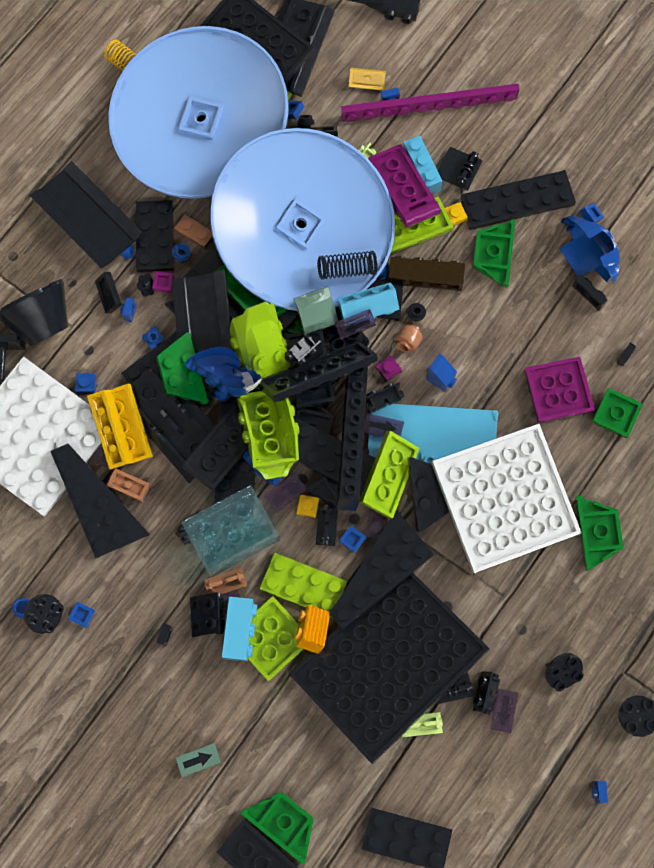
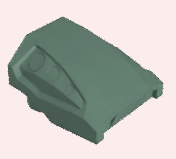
[293,286,338,336]

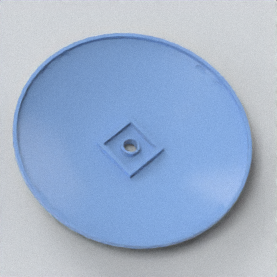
[109,26,289,199]
[210,128,395,311]

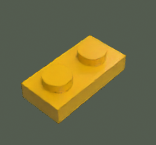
[349,68,386,91]

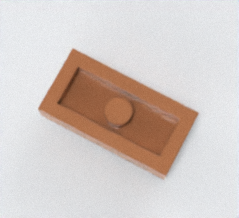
[174,214,213,249]
[107,468,151,502]

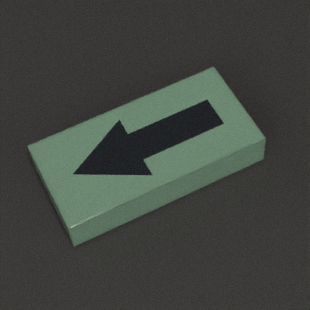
[176,743,221,777]

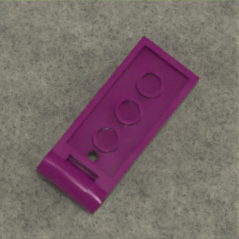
[368,144,441,228]

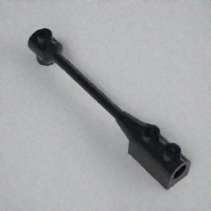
[347,0,421,24]

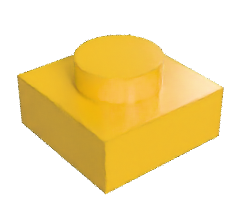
[445,202,468,226]
[297,495,319,518]

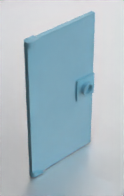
[368,403,499,464]

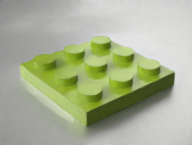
[248,596,304,682]

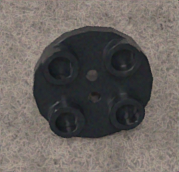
[24,594,64,634]
[545,653,584,692]
[618,695,654,737]

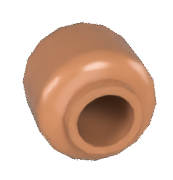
[395,325,423,353]

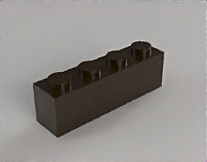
[388,256,465,291]

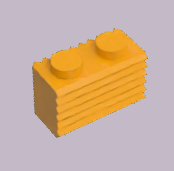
[294,605,330,654]

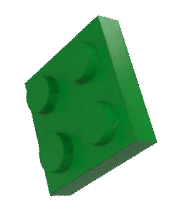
[592,388,643,439]

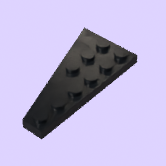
[50,444,150,558]
[330,510,434,631]

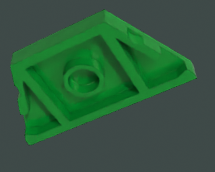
[473,219,516,288]
[156,332,208,404]
[575,495,624,571]
[241,792,314,865]

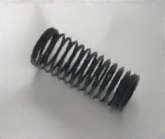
[317,250,378,280]

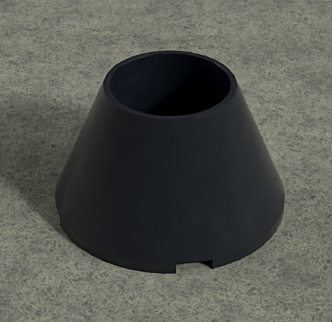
[0,279,69,346]

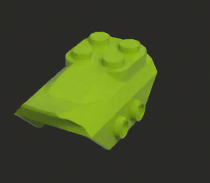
[229,301,291,389]
[237,391,299,480]

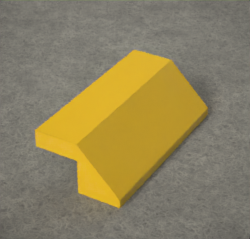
[87,384,153,469]

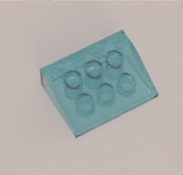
[181,485,280,577]

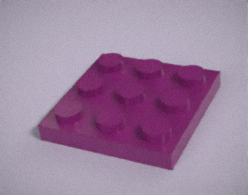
[524,357,595,423]

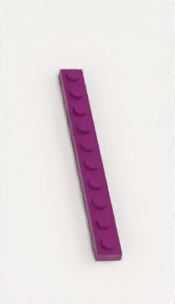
[341,84,520,122]

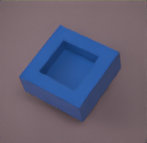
[380,88,400,101]
[288,101,305,119]
[580,203,604,223]
[120,297,137,322]
[75,373,96,394]
[339,525,366,553]
[68,602,96,629]
[591,781,608,803]

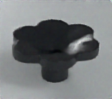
[137,274,154,297]

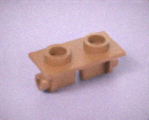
[204,567,247,595]

